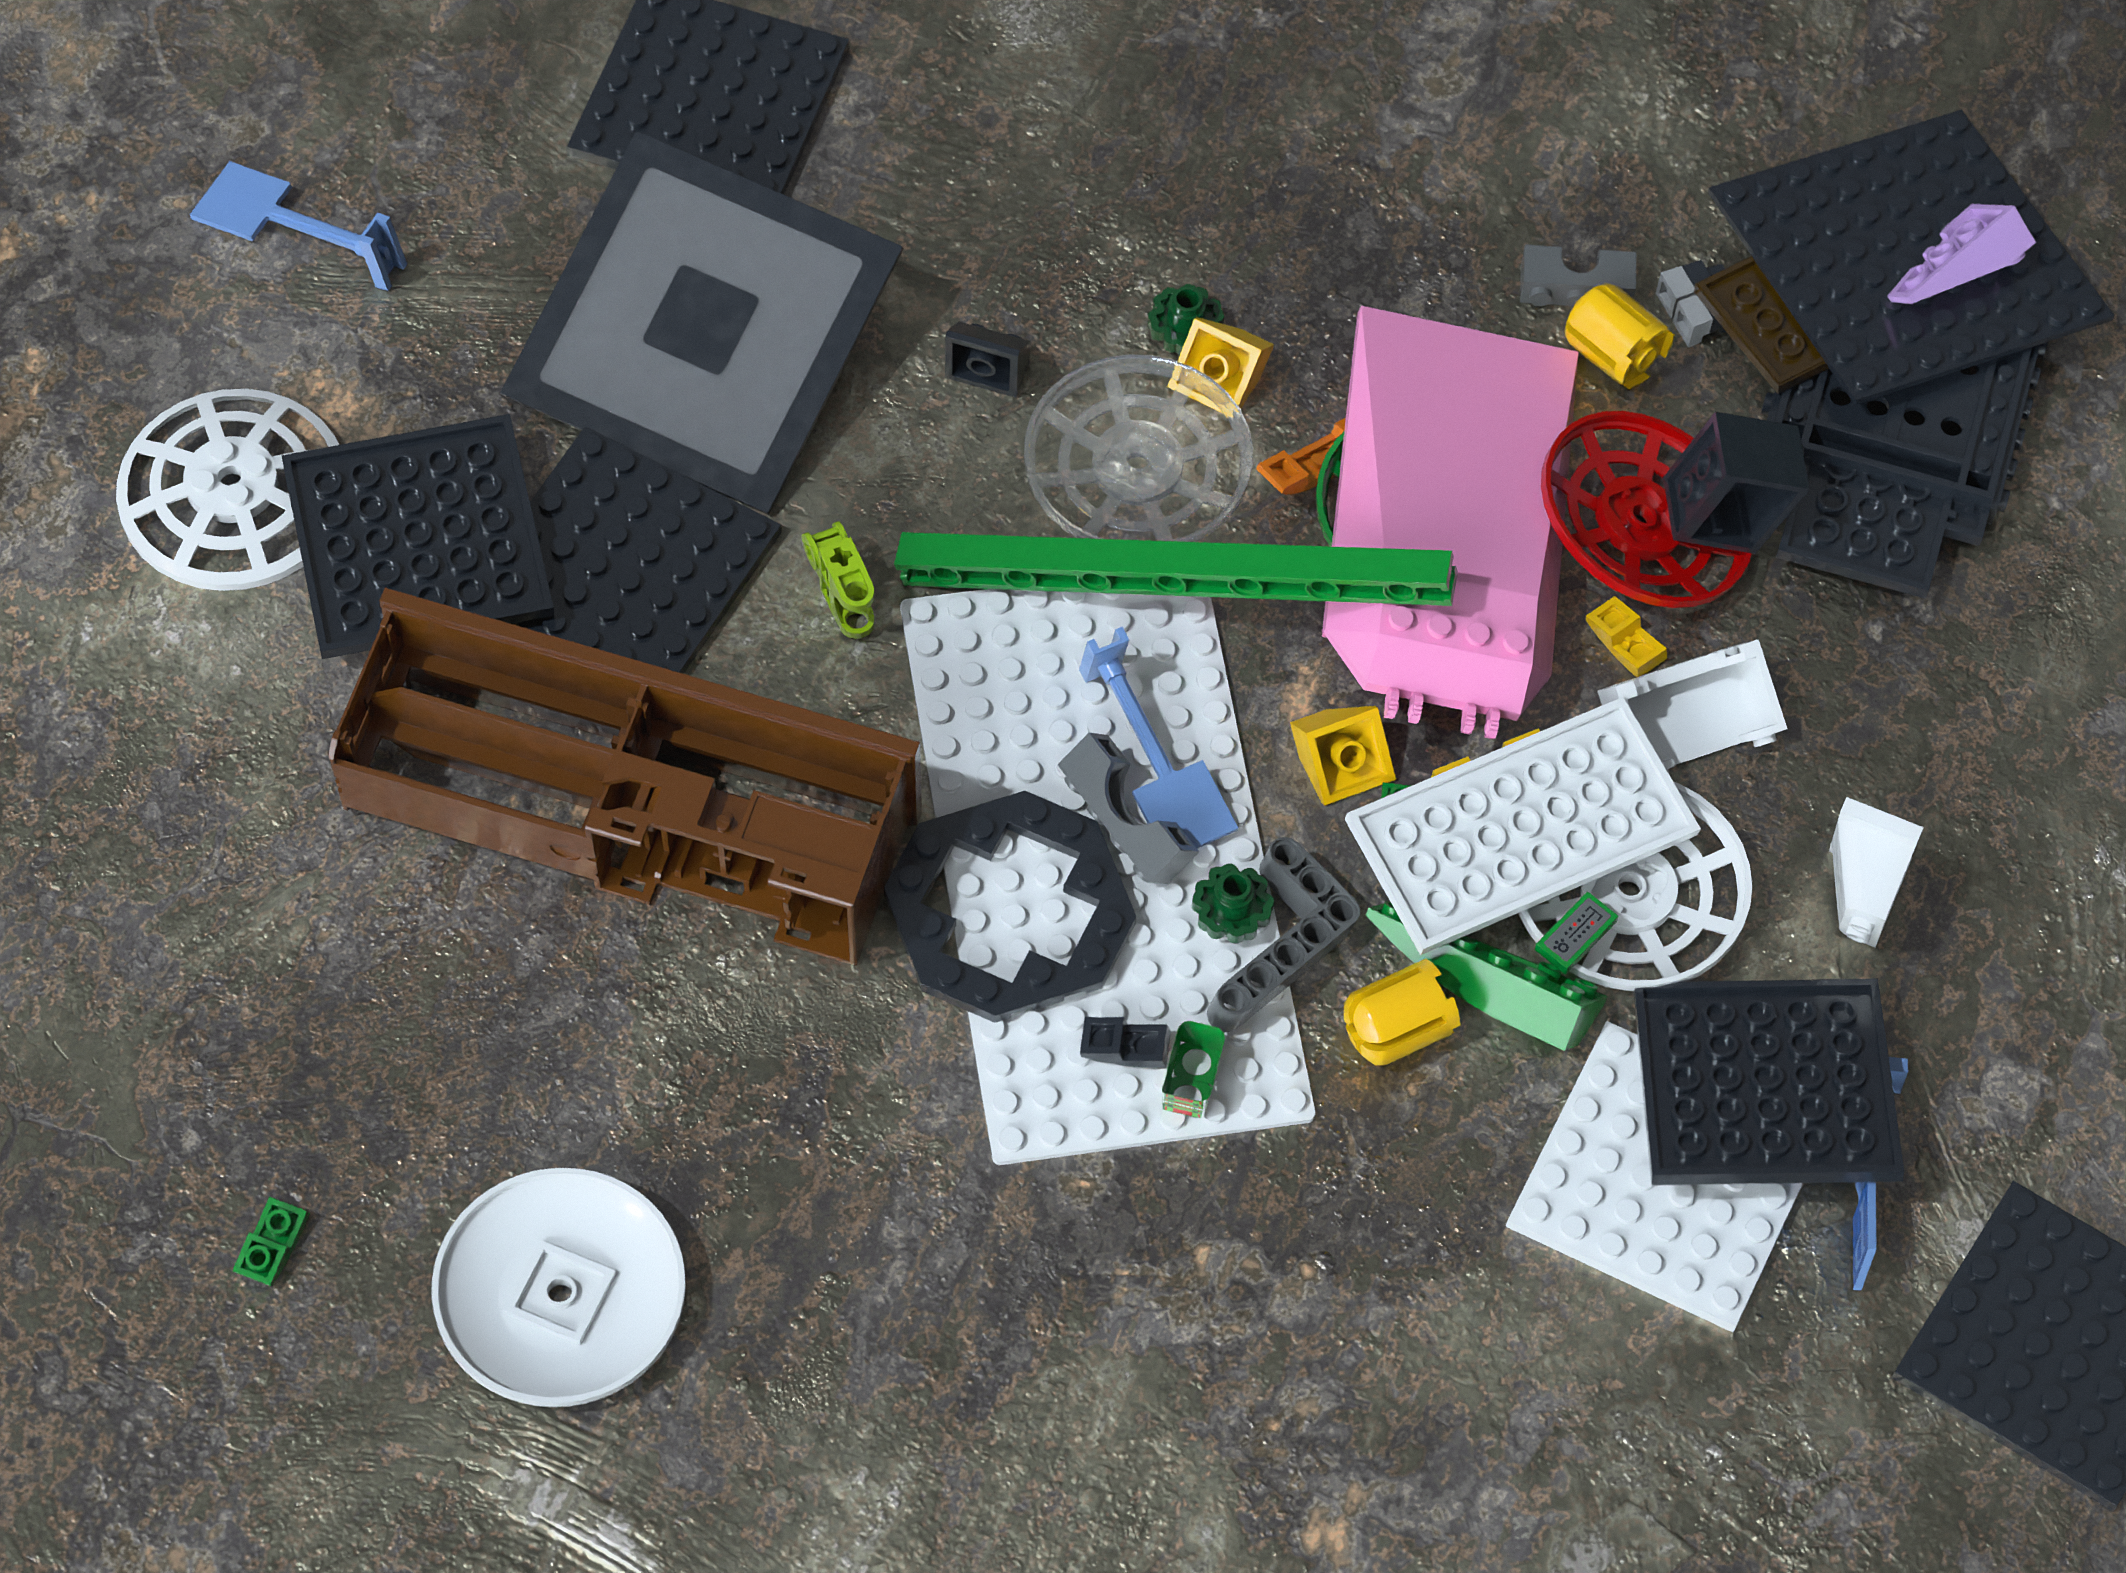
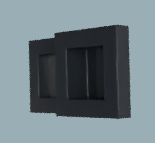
[1080,1017,1171,1068]

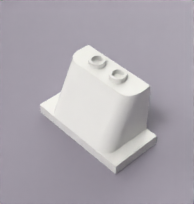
[1829,797,1923,947]

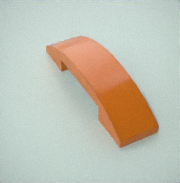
[1256,417,1346,495]

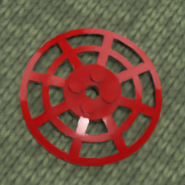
[1541,411,1751,608]

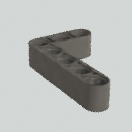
[1207,837,1360,1032]

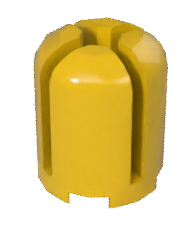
[1565,283,1675,390]
[1344,959,1461,1066]

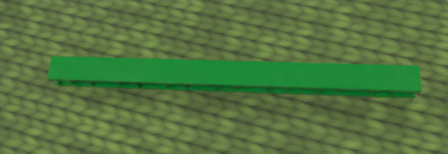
[894,532,1458,606]

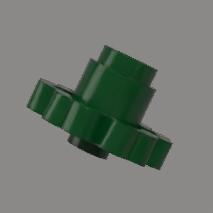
[1147,284,1224,355]
[1191,864,1274,944]

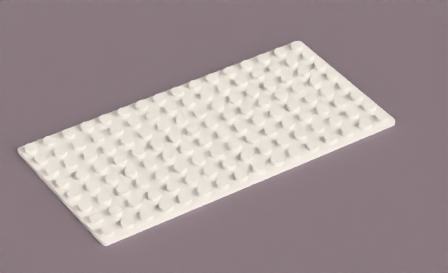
[900,589,1315,1165]

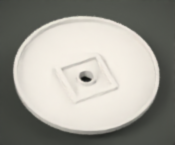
[432,1168,685,1407]

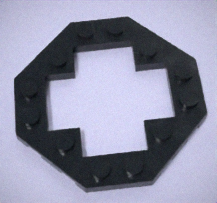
[884,791,1136,1023]

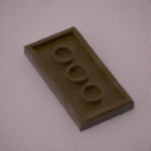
[1694,256,1829,394]

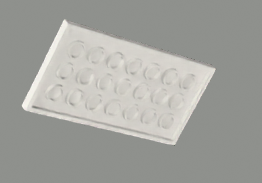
[1345,697,1701,955]

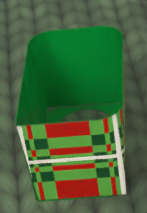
[1162,1021,1225,1119]

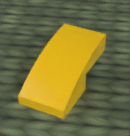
[1586,596,1667,677]

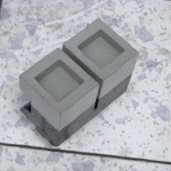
[1656,260,1726,348]

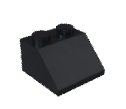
[945,321,1031,398]

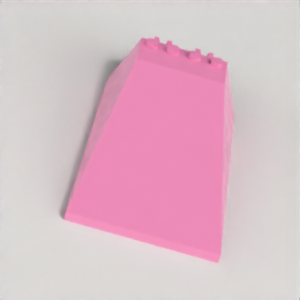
[1322,306,1579,739]

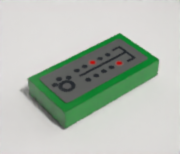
[1535,891,1619,975]

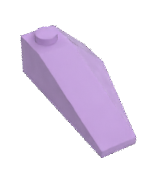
[1888,204,2036,304]

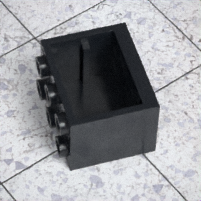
[1663,411,1810,554]

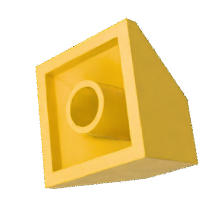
[1167,318,1274,418]
[1290,706,1396,805]

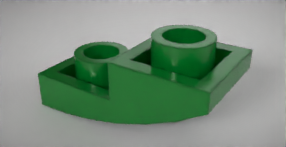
[232,1197,310,1287]

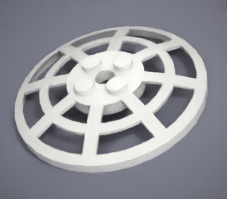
[116,389,339,591]
[1519,782,1752,991]

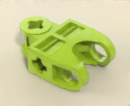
[802,521,875,639]

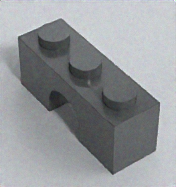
[1520,245,1636,308]

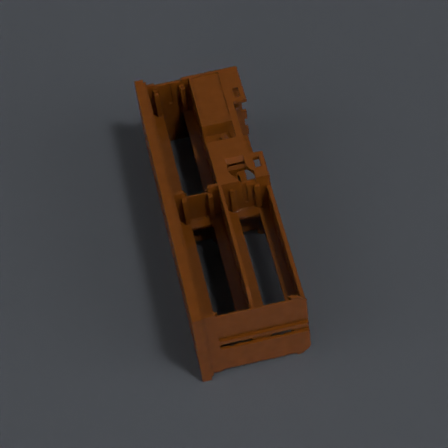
[328,588,922,966]

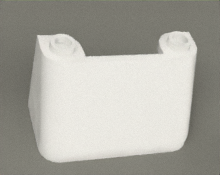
[1597,639,1787,775]

